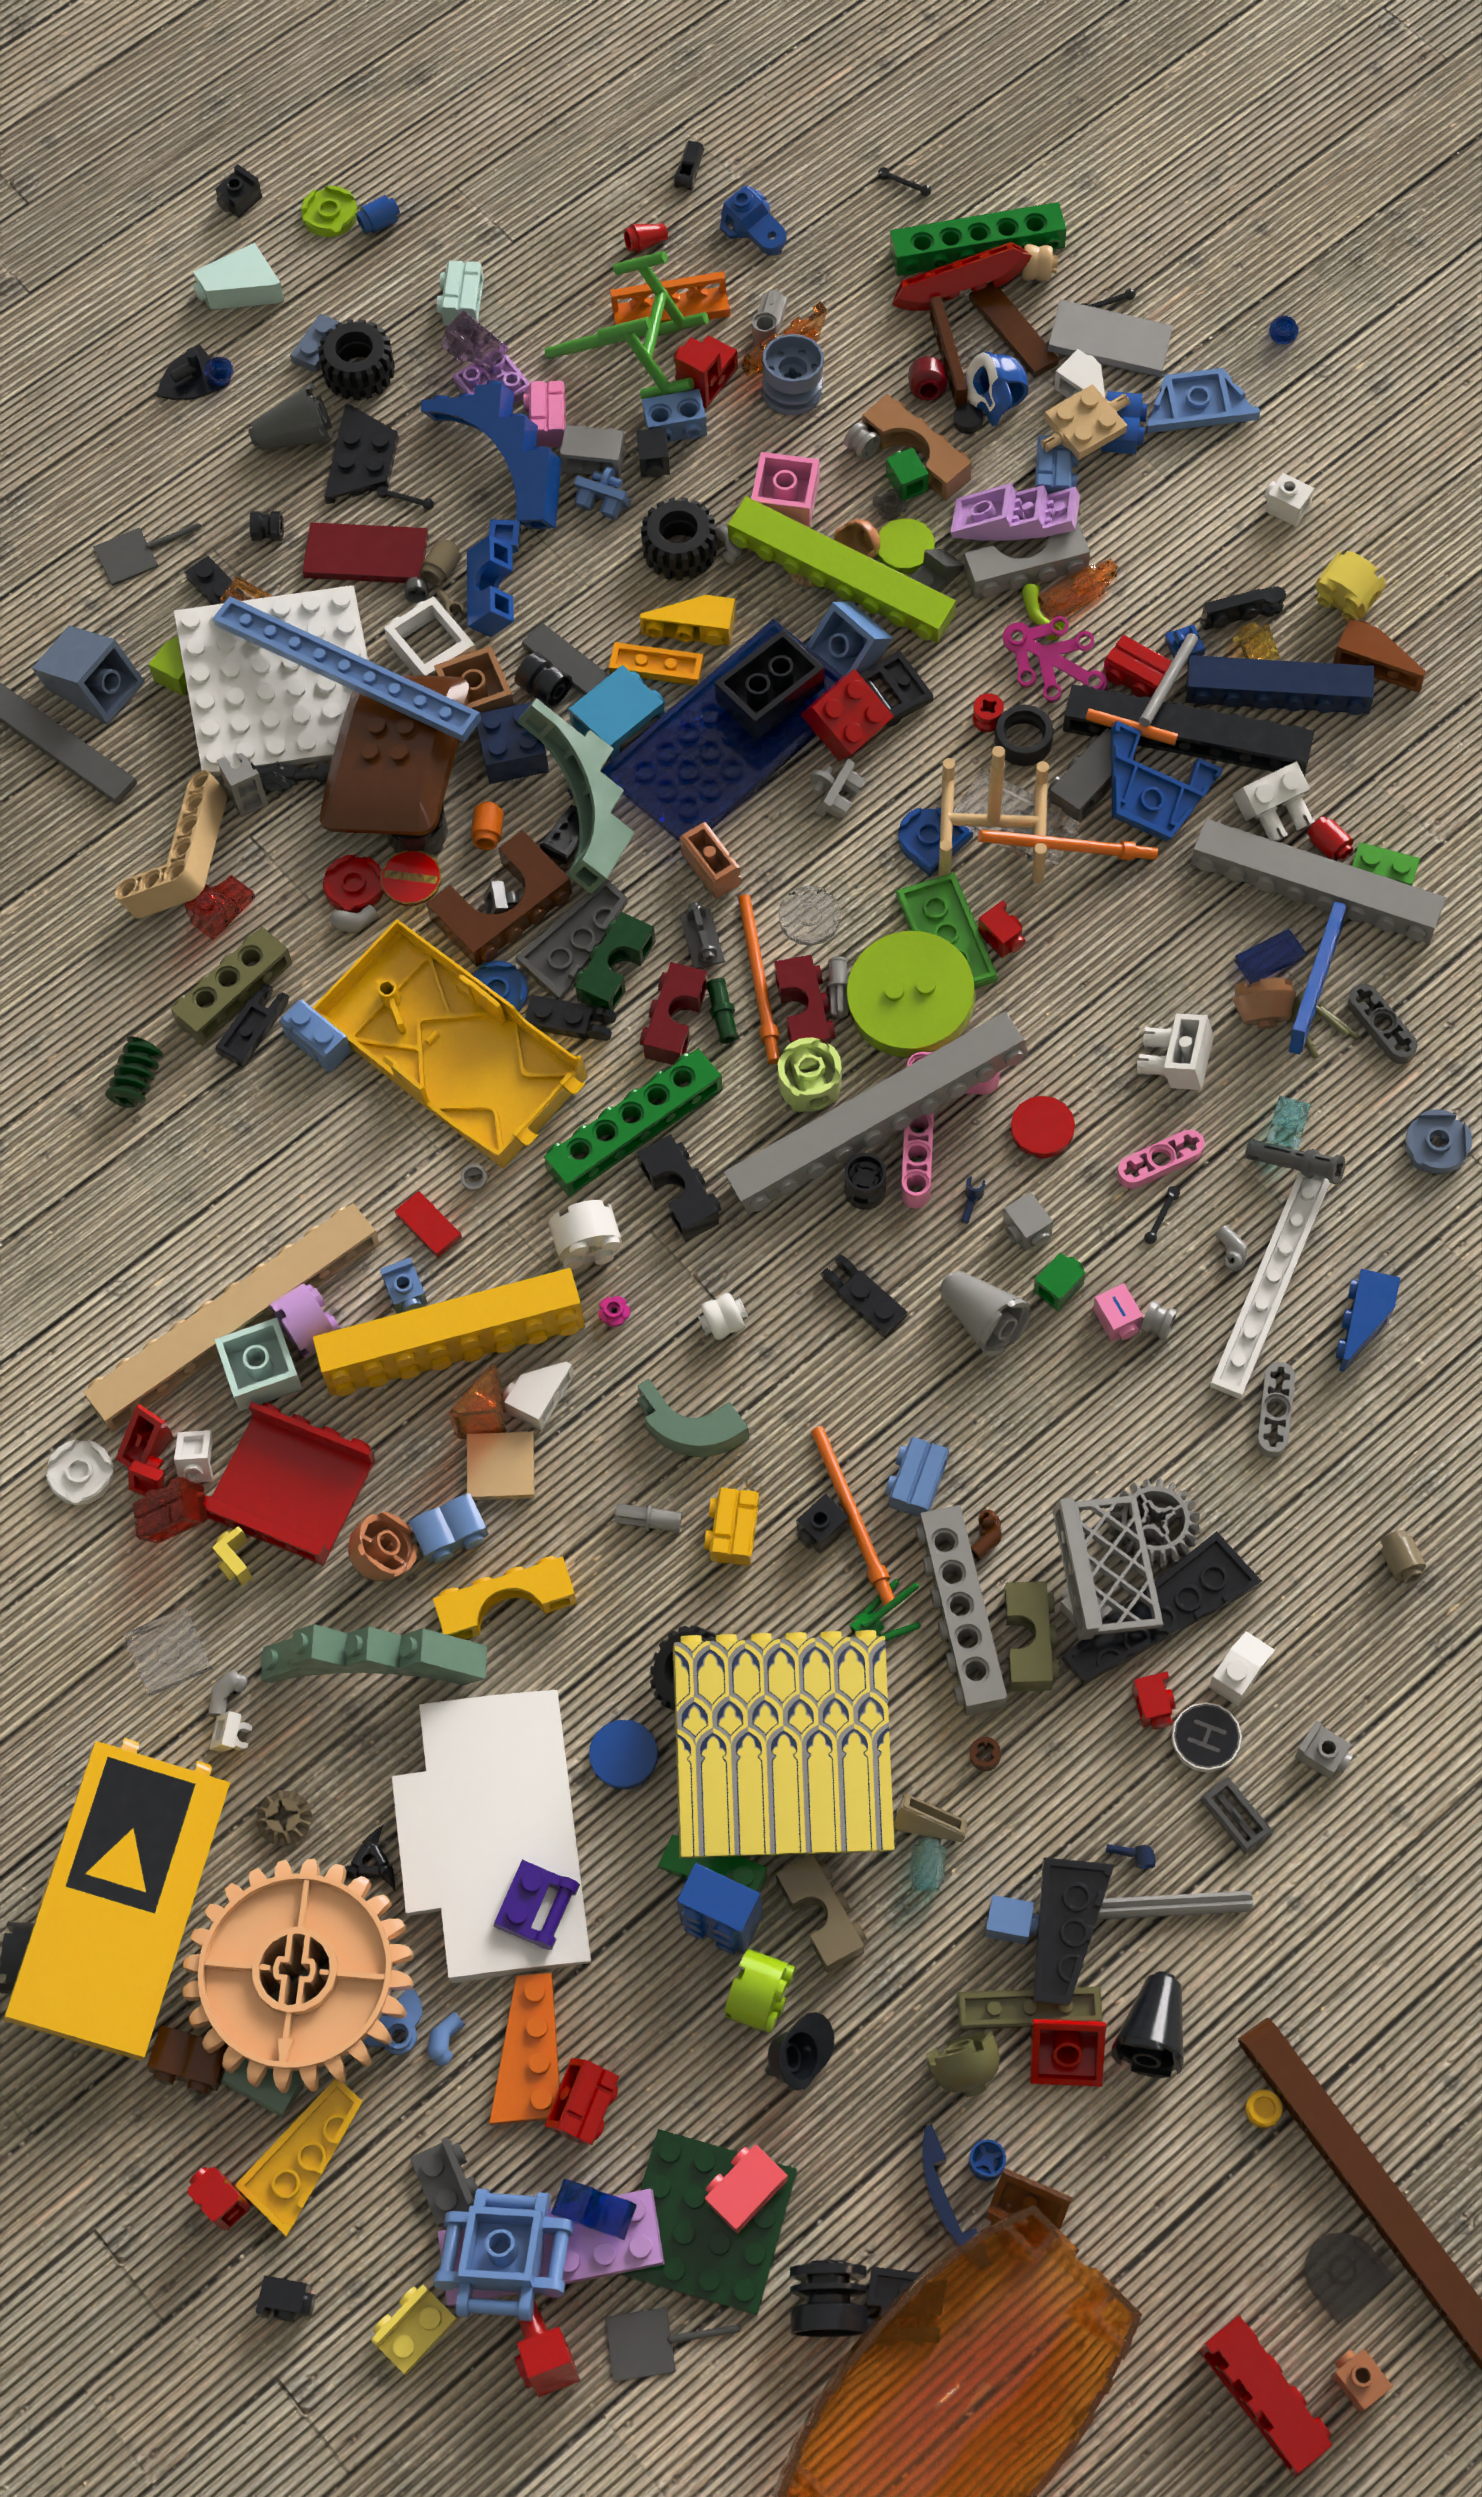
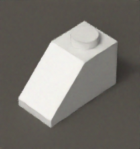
[1054,349,1105,398]
[503,1362,574,1431]
[1209,1632,1275,1707]

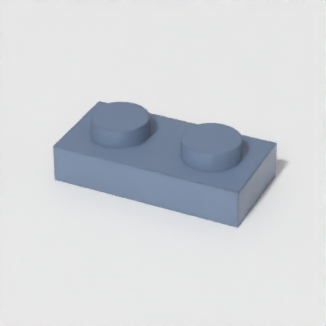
[290,313,344,373]

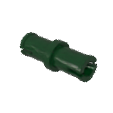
[706,978,739,1044]

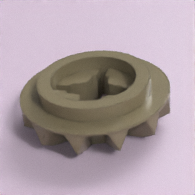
[256,1790,312,1846]

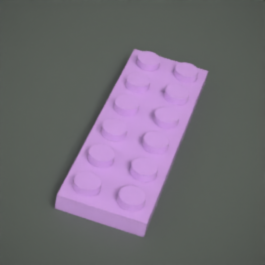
[438,2188,665,2307]

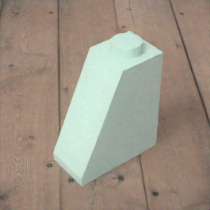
[193,243,285,310]

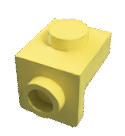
[212,1526,253,1586]

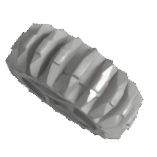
[1109,1478,1201,1569]

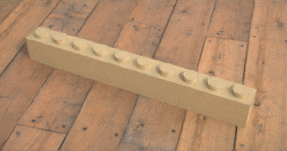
[83,1203,380,1433]

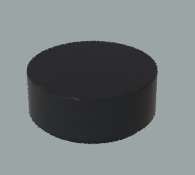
[953,403,983,434]

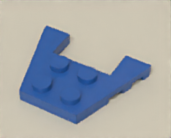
[1111,720,1223,842]

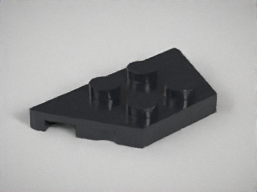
[324,404,399,504]

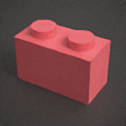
[705,2144,788,2234]

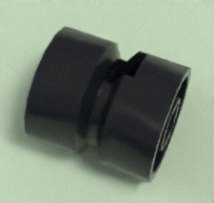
[514,652,572,708]
[844,1153,886,1210]

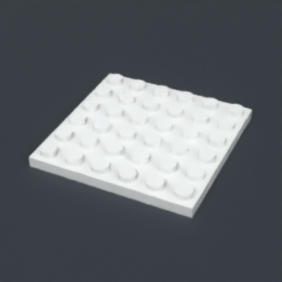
[174,585,368,777]

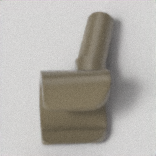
[436,588,464,619]

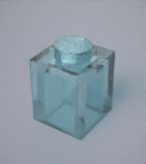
[1267,1095,1311,1148]

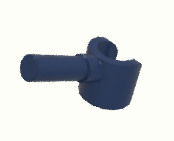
[961,1176,985,1224]
[1106,1844,1155,1869]

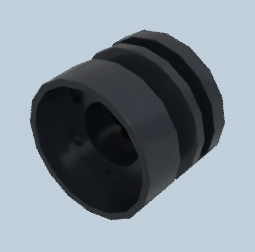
[790,2260,868,2337]

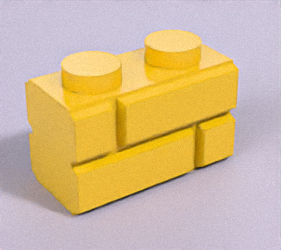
[704,1487,759,1566]

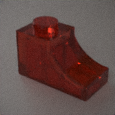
[184,875,255,940]

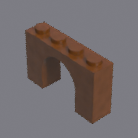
[426,830,572,967]

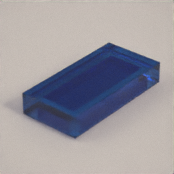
[1234,928,1306,984]

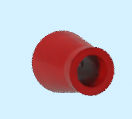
[623,223,668,253]

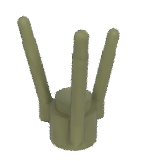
[1290,992,1359,1058]

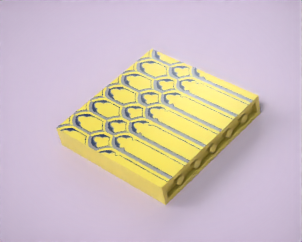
[673,1630,895,1858]

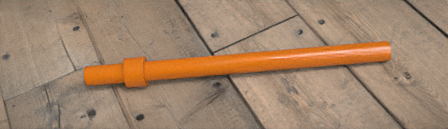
[978,829,1158,861]
[738,894,780,1065]
[811,1426,895,1606]

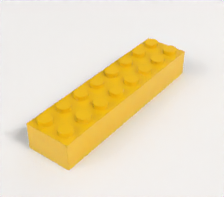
[313,1268,585,1396]

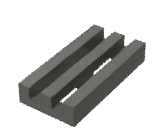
[1200,1777,1273,1855]

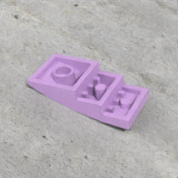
[950,483,1080,541]

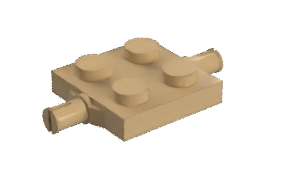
[1041,384,1130,460]

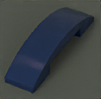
[922,2124,991,2270]

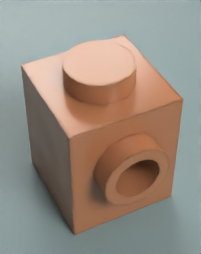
[1331,2349,1393,2413]

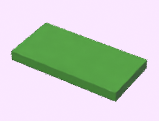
[896,872,998,989]

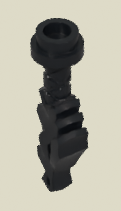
[251,761,330,792]

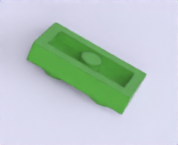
[1352,842,1420,886]

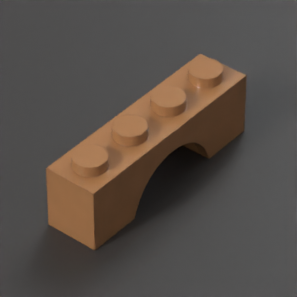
[862,394,972,501]

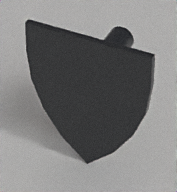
[157,344,229,400]

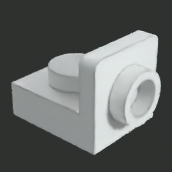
[174,1430,213,1484]

